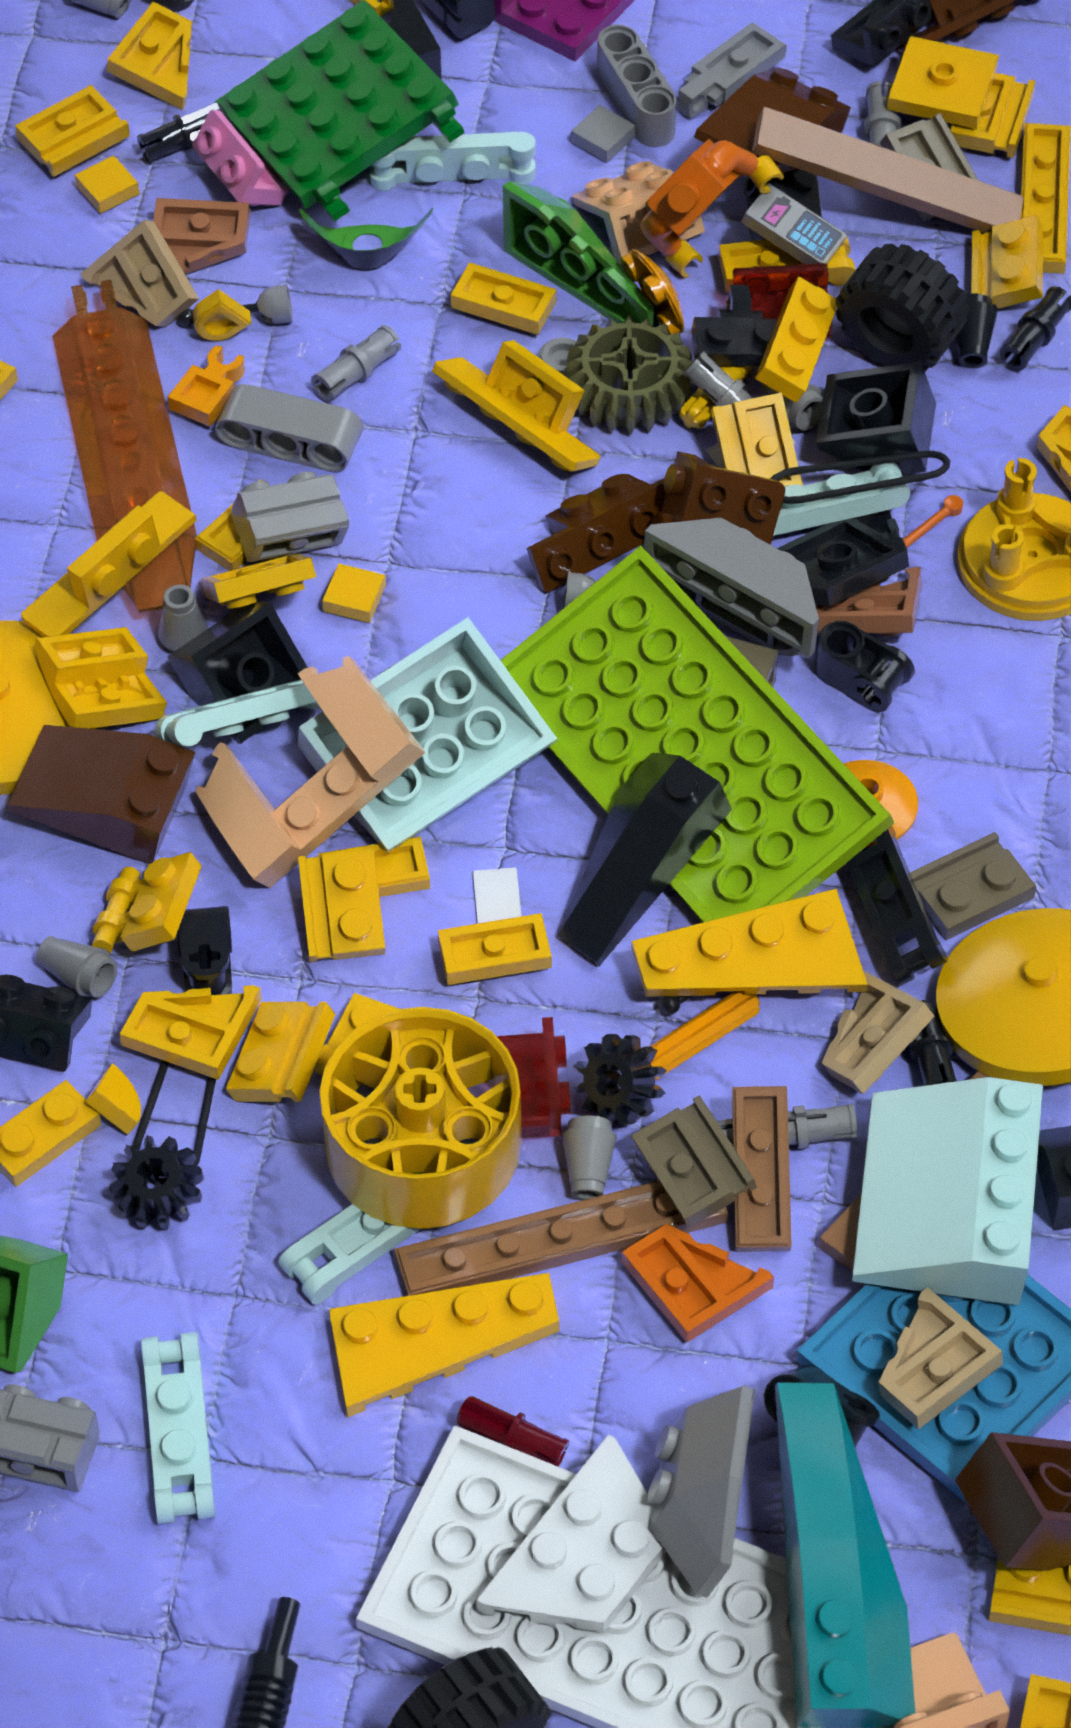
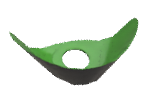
[300,208,433,270]

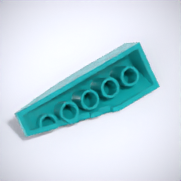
[775,1383,915,1728]

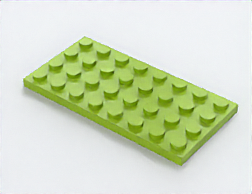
[500,545,895,923]

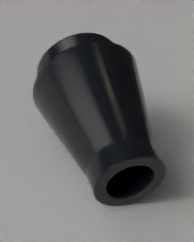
[955,293,997,368]

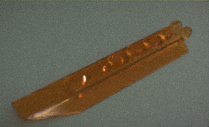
[52,280,197,613]

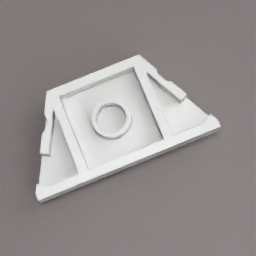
[476,1434,667,1633]

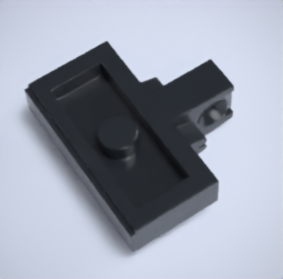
[691,285,778,366]

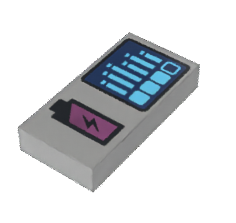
[741,183,847,274]

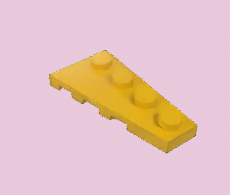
[329,1273,559,1418]

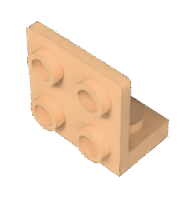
[572,161,705,265]
[894,1633,1010,1728]

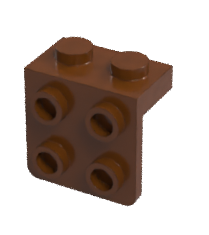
[652,451,785,545]

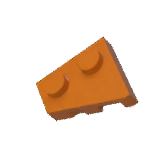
[621,1224,774,1343]

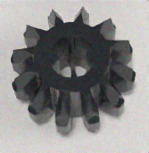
[572,1034,667,1126]
[109,1135,204,1230]

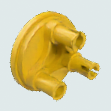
[957,458,1071,621]

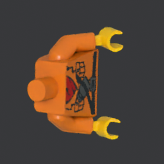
[641,139,784,278]

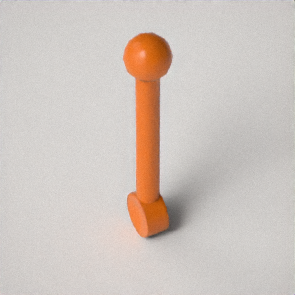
[903,495,963,548]

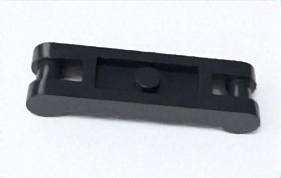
[846,825,948,986]

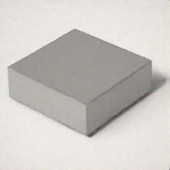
[571,105,636,163]

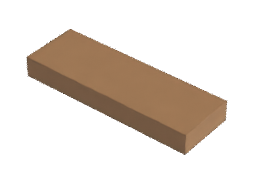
[732,1086,792,1252]

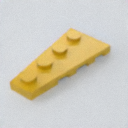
[631,889,868,997]

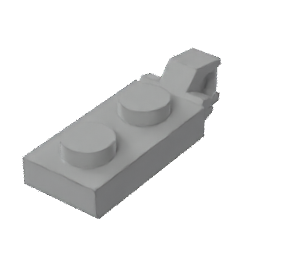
[677,23,787,119]

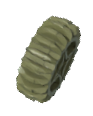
[564,315,693,435]

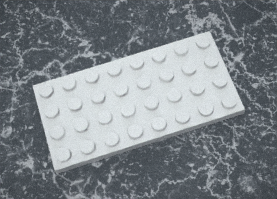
[356,1425,797,1728]

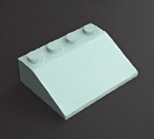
[297,617,557,853]
[852,1077,1043,1305]

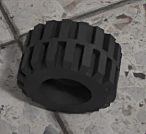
[835,243,969,372]
[387,1647,550,1728]

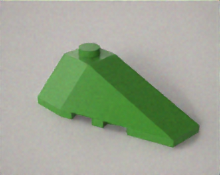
[502,181,654,327]
[0,1235,68,1373]

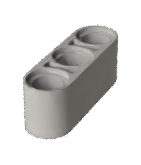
[597,24,676,147]
[215,384,364,472]

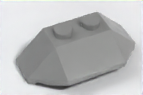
[644,518,819,658]
[647,1384,756,1598]

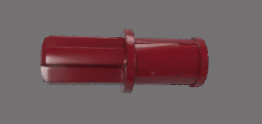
[457,1396,570,1467]

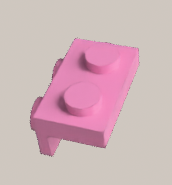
[192,110,288,206]

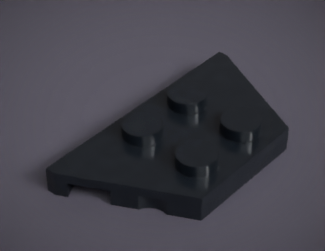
[777,510,909,607]

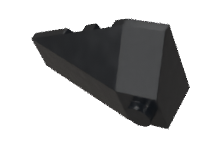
[558,753,732,966]

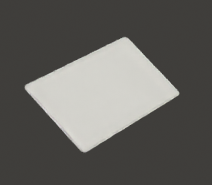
[473,868,522,923]

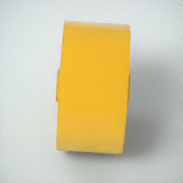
[320,1007,522,1229]

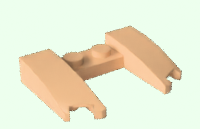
[195,656,426,888]

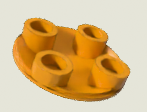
[620,249,685,335]

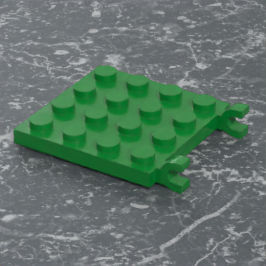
[214,0,465,222]

